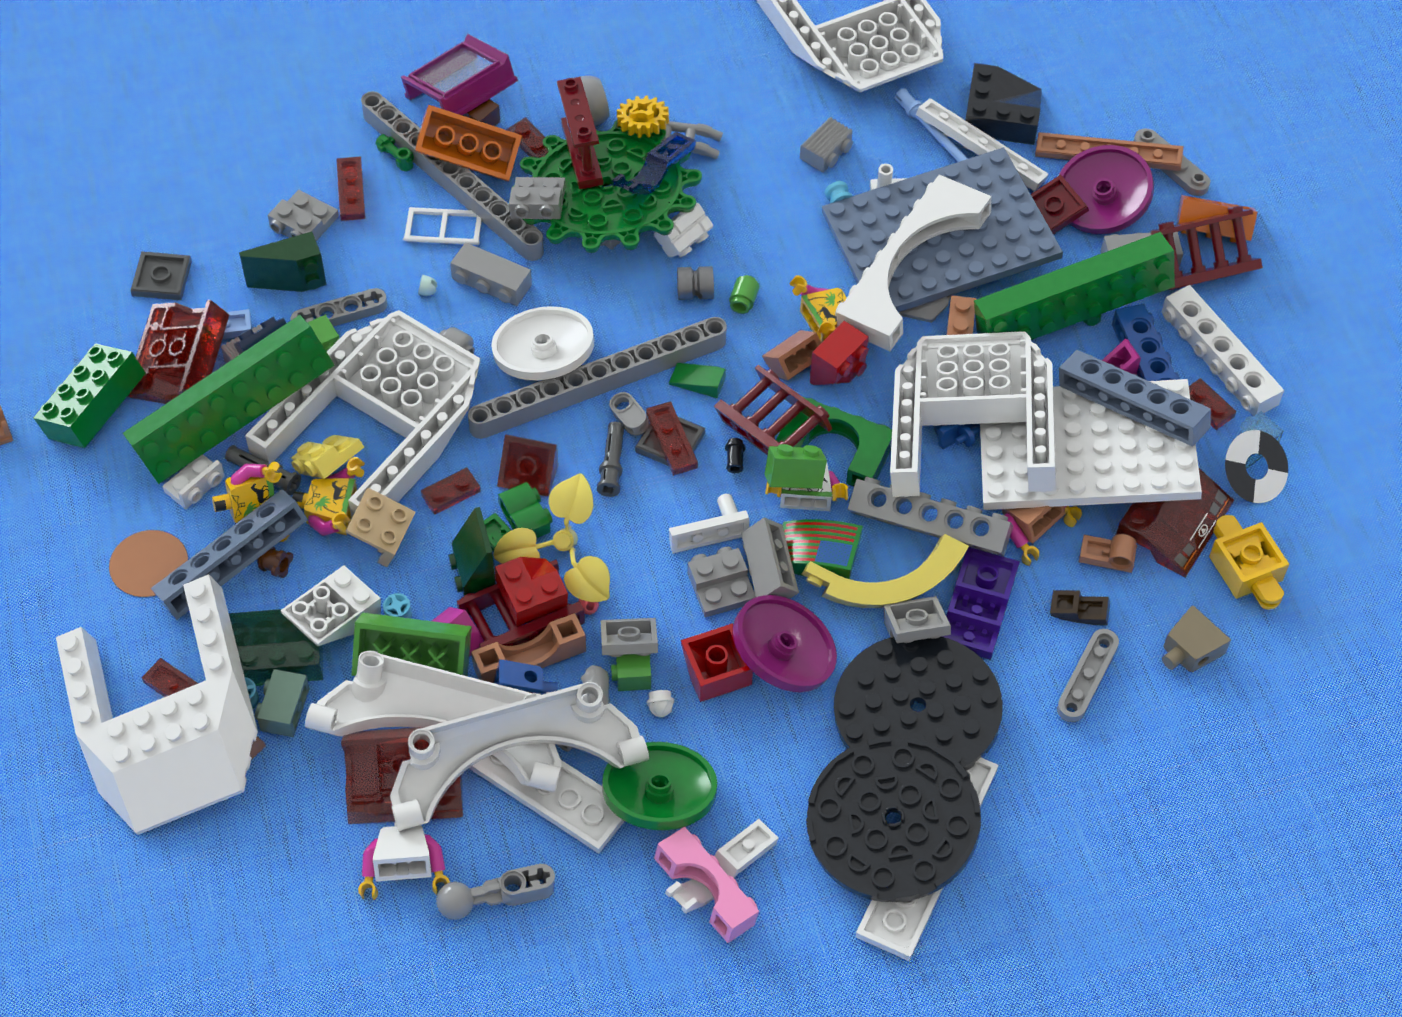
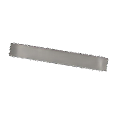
[290,288,387,327]

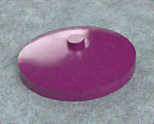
[1059,145,1154,234]
[733,595,837,692]

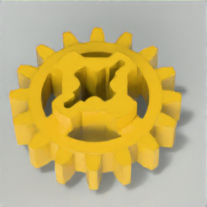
[617,95,669,138]

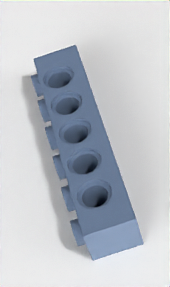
[1059,350,1211,447]
[151,489,308,620]

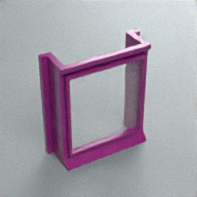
[401,33,518,116]

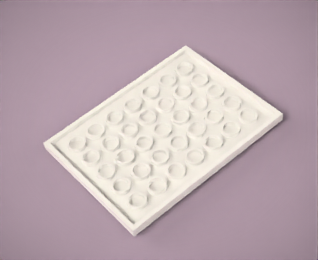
[980,379,1202,510]

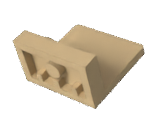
[346,488,416,567]

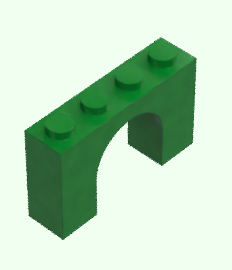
[776,396,892,486]

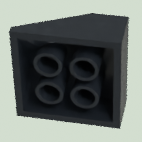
[965,63,1042,145]

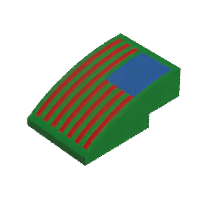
[782,519,863,579]

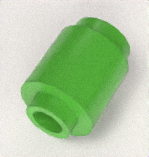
[729,275,760,314]

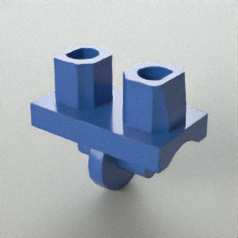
[934,424,980,449]

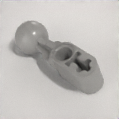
[436,864,555,920]

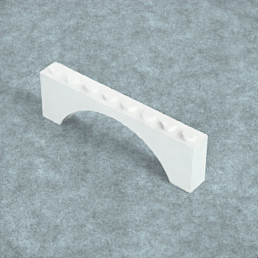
[835,175,991,351]

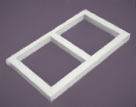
[403,207,482,245]

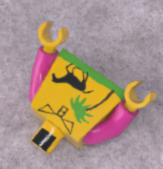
[789,275,847,343]
[292,457,365,536]
[212,461,290,542]

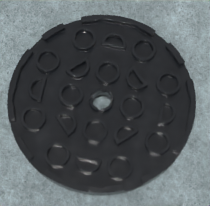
[834,637,1002,771]
[806,736,981,902]

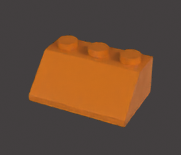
[1176,195,1257,243]

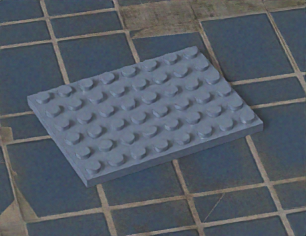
[822,147,1063,312]

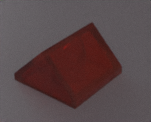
[497,434,559,496]

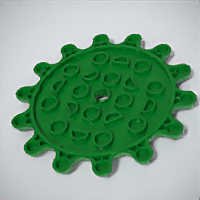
[513,120,702,253]

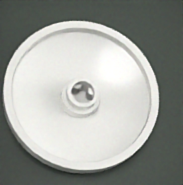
[491,307,594,380]

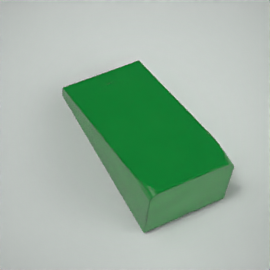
[669,363,726,398]

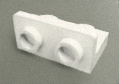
[162,455,225,510]

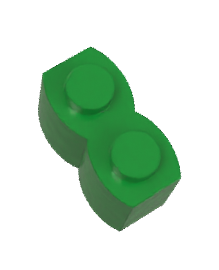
[498,482,553,538]

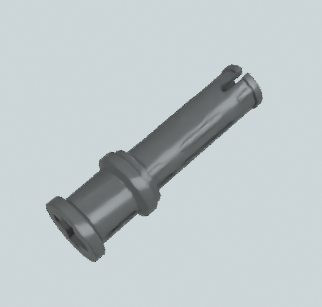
[597,422,625,497]
[225,445,301,495]

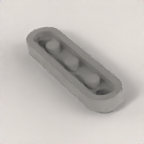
[1134,128,1210,196]
[1057,629,1119,722]

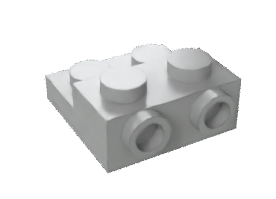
[509,177,566,219]
[268,189,339,241]
[687,547,755,617]
[883,596,951,643]
[601,618,658,657]

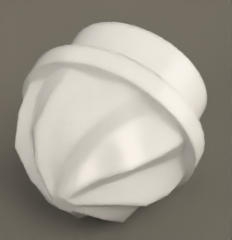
[646,690,675,718]

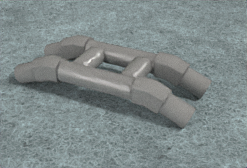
[662,121,723,159]

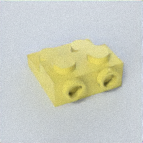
[291,435,364,479]

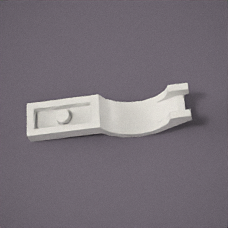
[665,819,779,914]

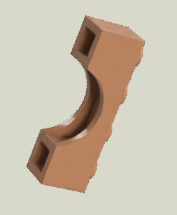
[471,613,586,683]

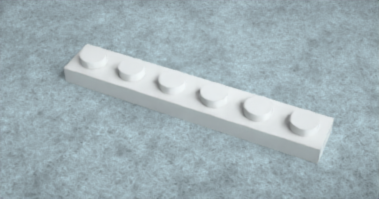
[916,98,1049,191]

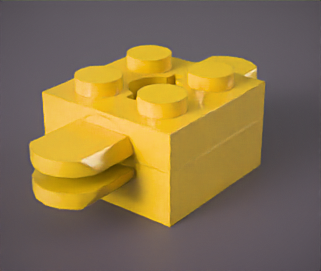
[1209,515,1290,610]

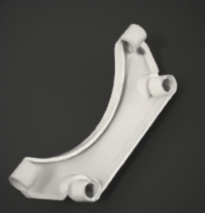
[305,651,562,793]
[390,682,649,831]

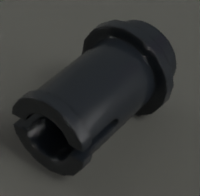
[725,438,746,473]

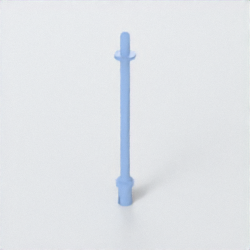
[894,88,968,162]

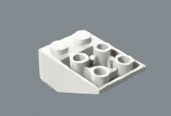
[281,565,381,646]

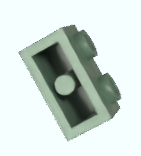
[255,669,310,737]

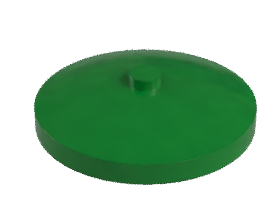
[602,742,717,830]

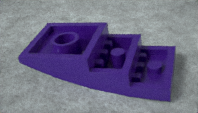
[941,547,1020,660]

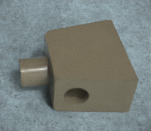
[1162,605,1231,672]

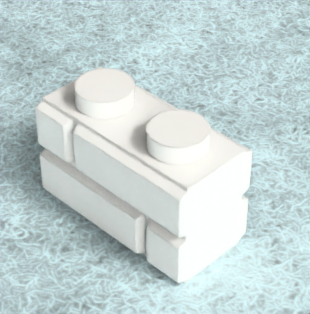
[654,203,713,258]

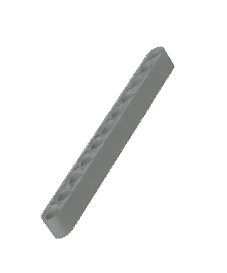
[361,91,544,261]
[468,317,727,439]

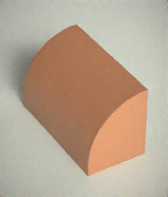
[762,330,821,380]

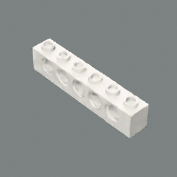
[1161,285,1284,418]

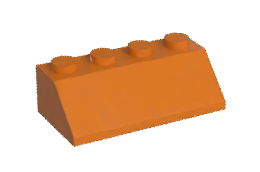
[415,105,522,182]

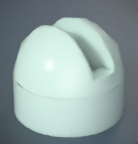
[418,275,437,296]

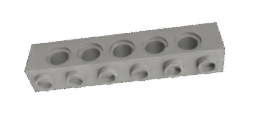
[848,477,1013,557]

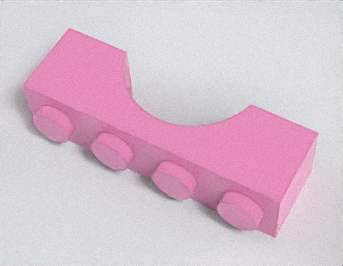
[654,827,759,943]

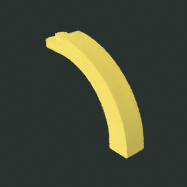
[802,534,969,608]

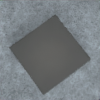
[130,251,192,300]
[635,409,705,472]

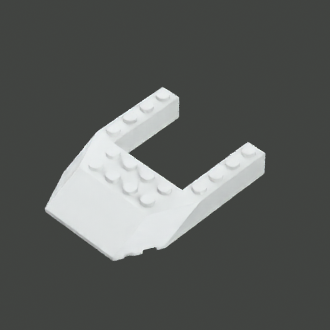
[756,0,943,92]
[245,310,480,517]
[890,332,1056,497]
[56,574,258,835]

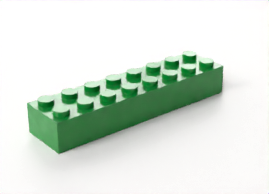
[974,232,1175,340]
[123,315,335,484]

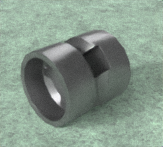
[677,266,714,300]

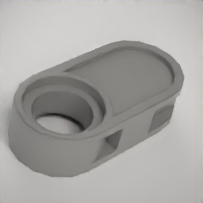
[609,392,650,435]

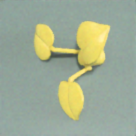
[493,473,610,602]

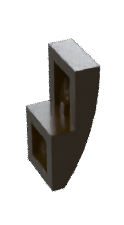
[1050,590,1110,625]

